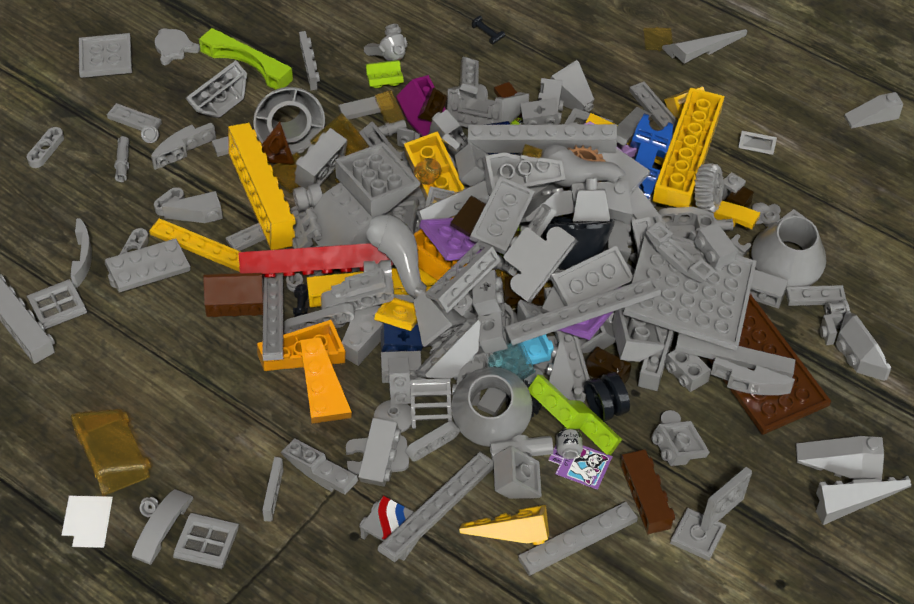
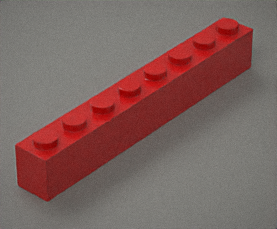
[238,243,394,277]

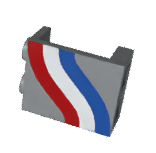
[359,496,419,561]

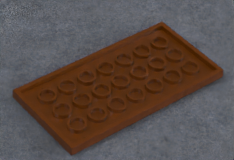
[708,294,831,435]

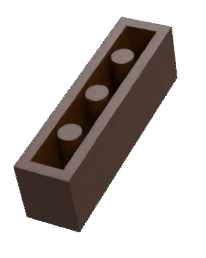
[620,449,675,535]

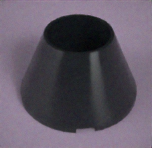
[542,217,615,269]

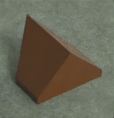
[262,122,294,164]

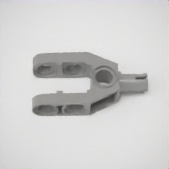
[658,207,734,238]

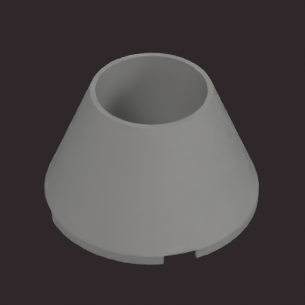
[253,87,325,155]
[751,216,826,287]
[451,367,532,447]

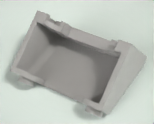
[447,84,529,127]

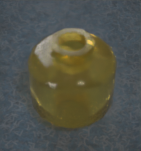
[414,158,442,185]

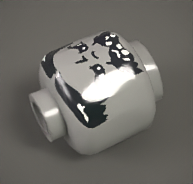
[556,428,583,459]

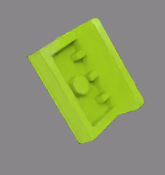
[366,60,404,88]

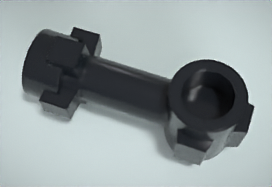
[293,284,309,317]

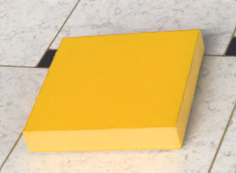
[374,297,417,331]

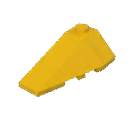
[459,505,549,545]

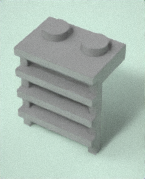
[410,377,452,429]

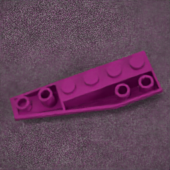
[396,75,446,137]

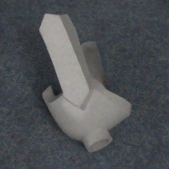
[364,33,407,61]

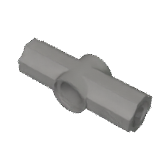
[490,435,553,460]

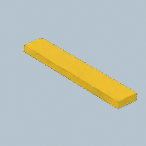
[149,218,240,272]

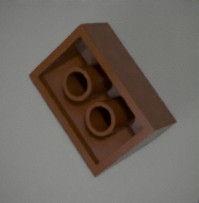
[203,273,264,317]

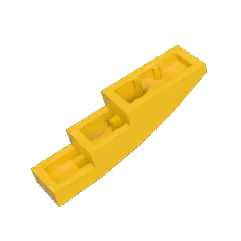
[690,198,760,229]

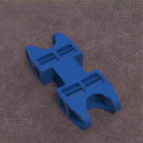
[630,113,673,198]

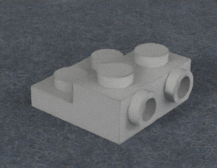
[652,421,710,466]

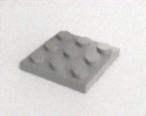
[79,33,132,78]

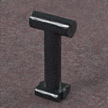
[471,16,505,45]

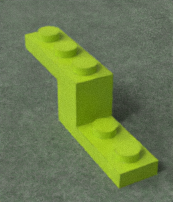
[528,375,622,455]

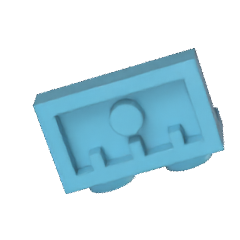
[518,334,554,366]

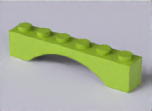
[199,28,293,90]

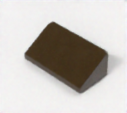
[418,87,448,121]

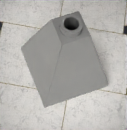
[551,60,594,112]
[413,289,467,347]

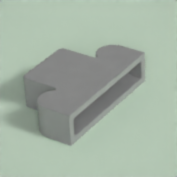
[504,227,578,303]

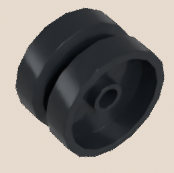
[584,371,630,422]

